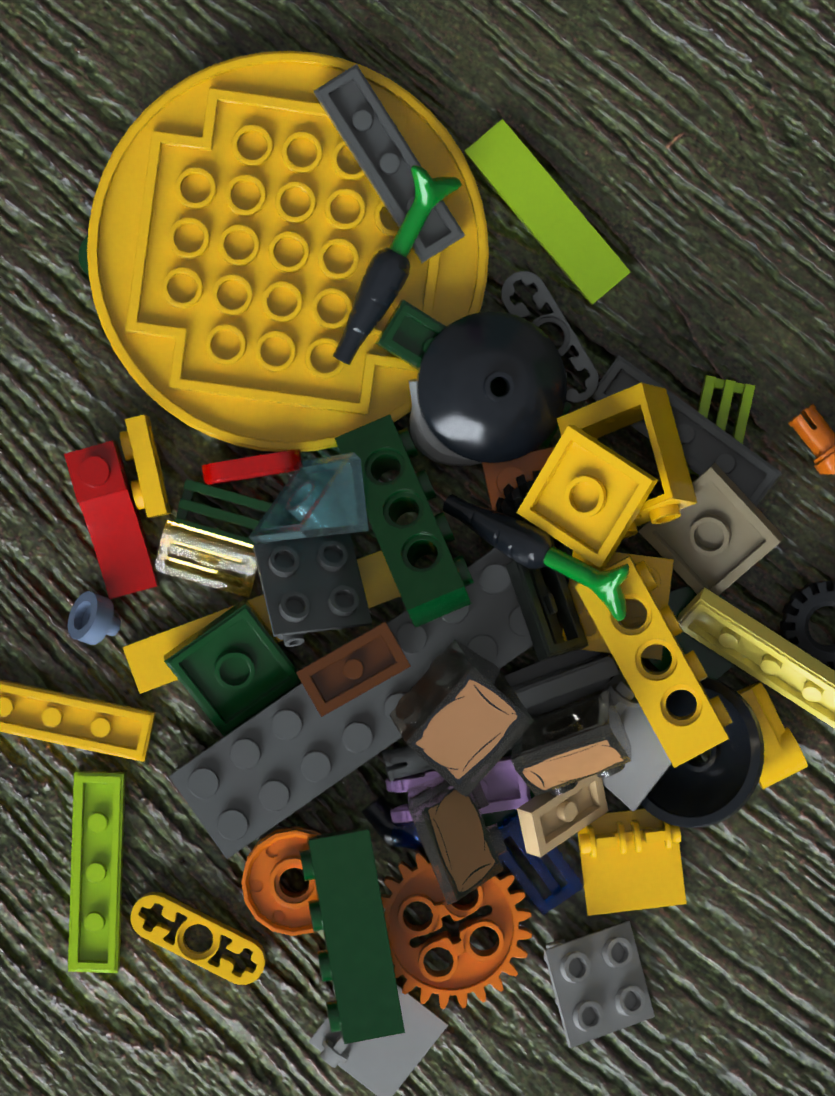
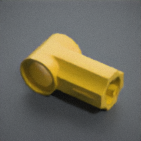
[737,681,808,789]

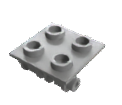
[561,670,672,811]
[543,921,655,1048]
[309,984,448,1096]

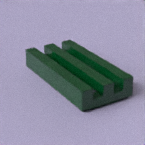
[172,479,283,550]

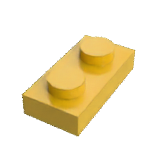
[120,415,171,518]

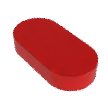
[201,449,303,485]

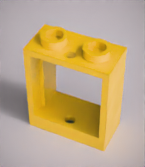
[557,382,697,539]

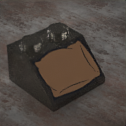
[389,640,534,797]
[511,690,632,796]
[408,773,508,905]

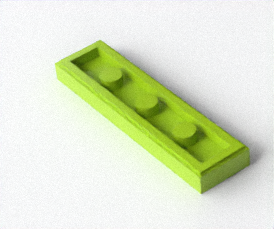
[464,119,631,306]
[68,771,126,973]

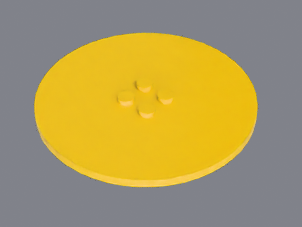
[87,51,489,452]

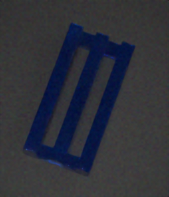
[485,815,584,915]

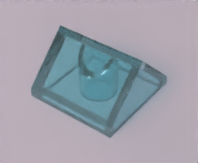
[249,452,369,544]

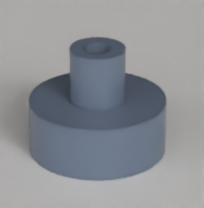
[68,591,121,645]

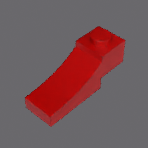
[64,440,159,599]

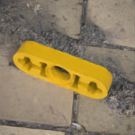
[131,892,266,985]

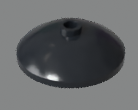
[416,311,567,463]
[641,678,764,828]

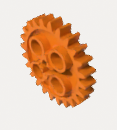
[381,845,532,1009]

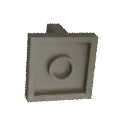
[639,462,784,596]

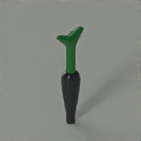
[333,165,462,365]
[443,494,629,621]

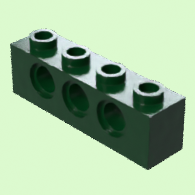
[335,414,474,628]

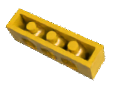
[575,556,733,768]

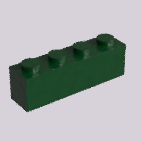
[299,827,405,1044]

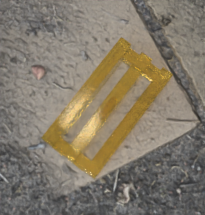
[154,520,258,598]

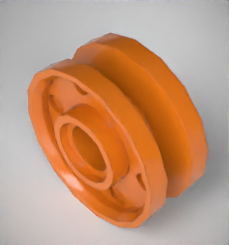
[241,825,323,936]

